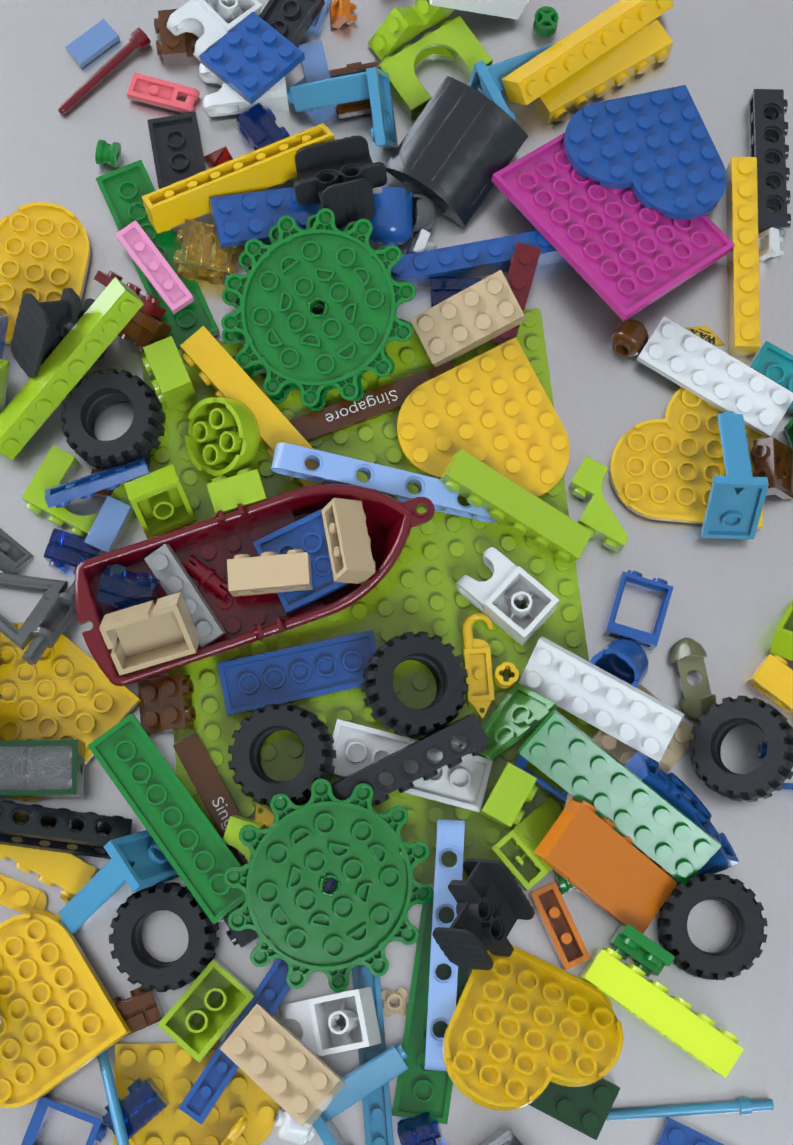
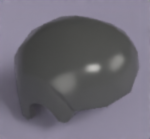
[413,194,436,233]

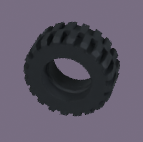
[61,368,166,470]
[361,631,469,737]
[689,695,793,802]
[228,703,336,807]
[657,873,768,980]
[109,882,219,992]

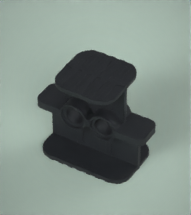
[294,135,387,229]
[11,288,107,378]
[432,859,535,970]

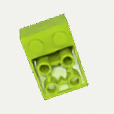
[489,796,563,891]

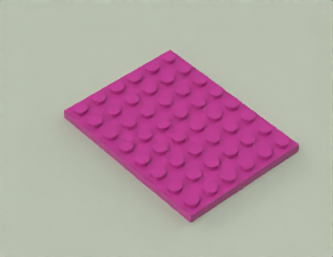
[491,133,735,321]

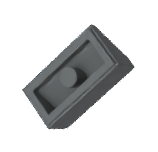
[0,528,33,575]

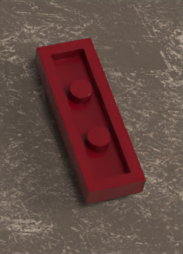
[94,270,167,319]

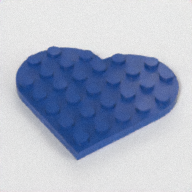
[563,85,727,220]

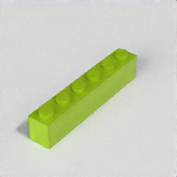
[439,449,593,563]

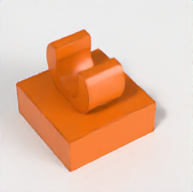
[329,0,357,29]

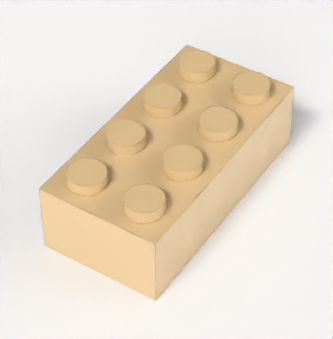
[410,270,527,367]
[219,1004,346,1128]

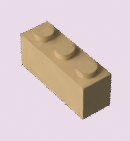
[321,498,375,584]
[227,549,313,597]

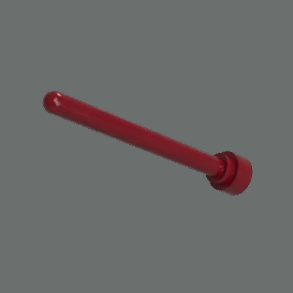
[58,27,151,115]

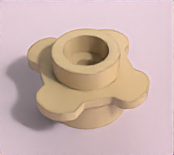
[381,987,408,1017]

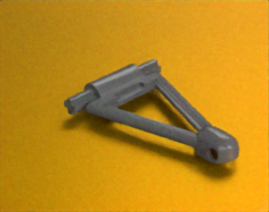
[0,573,76,665]

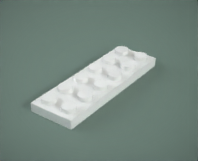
[637,316,793,438]
[518,636,685,762]
[332,719,493,813]

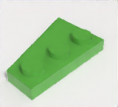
[480,683,559,761]

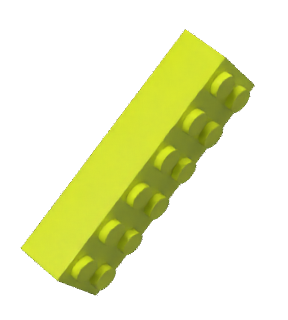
[578,947,744,1078]

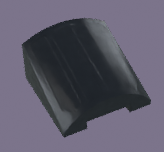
[385,76,528,228]

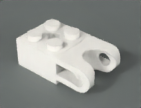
[166,0,263,61]
[199,63,289,117]
[456,547,559,646]
[279,987,382,1057]

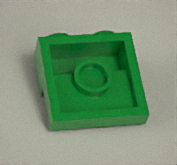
[609,924,675,977]

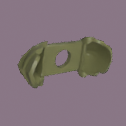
[670,637,716,722]

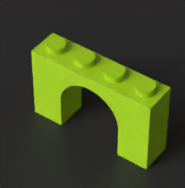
[379,16,493,121]
[21,445,136,551]

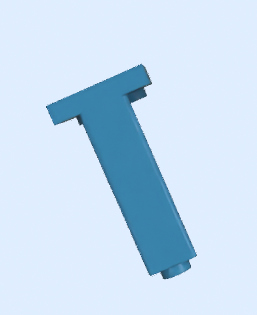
[468,43,555,121]
[287,67,398,150]
[701,411,769,539]
[58,830,180,934]
[313,1042,409,1145]

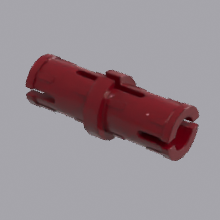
[183,554,231,601]

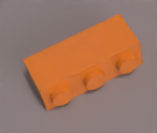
[528,882,591,970]

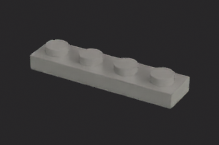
[145,544,226,648]

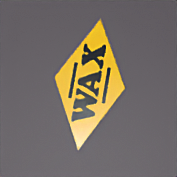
[685,325,725,346]

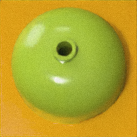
[184,397,260,476]

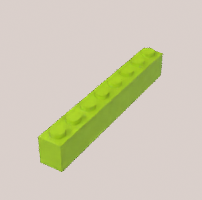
[0,277,144,460]

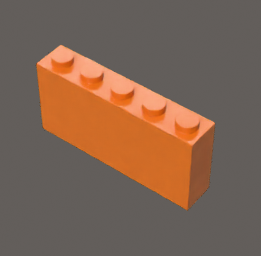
[533,800,677,934]

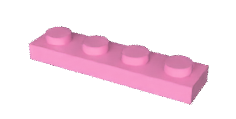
[115,220,195,314]

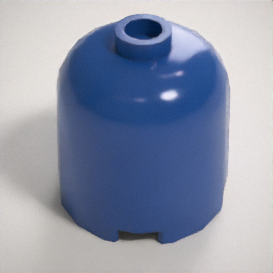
[369,187,413,247]
[590,639,649,688]

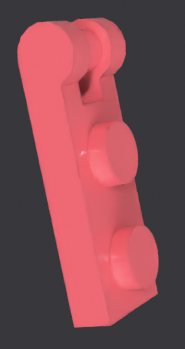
[127,73,200,114]

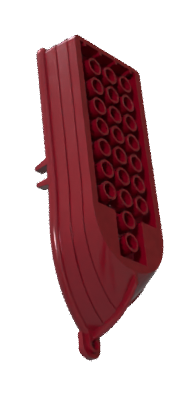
[74,484,435,686]

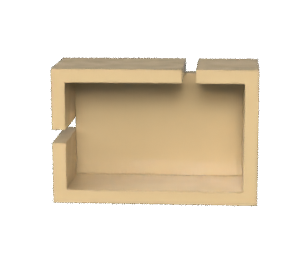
[99,592,200,675]

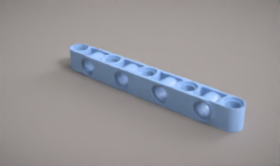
[271,443,497,523]
[425,819,465,1071]

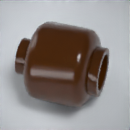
[611,319,649,357]

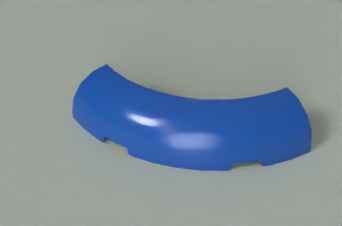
[625,752,739,874]

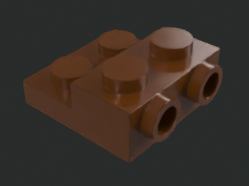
[154,9,199,65]
[751,437,793,500]
[137,674,196,735]

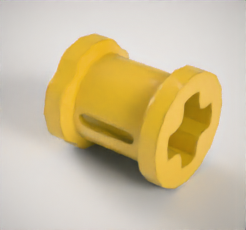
[493,662,519,689]

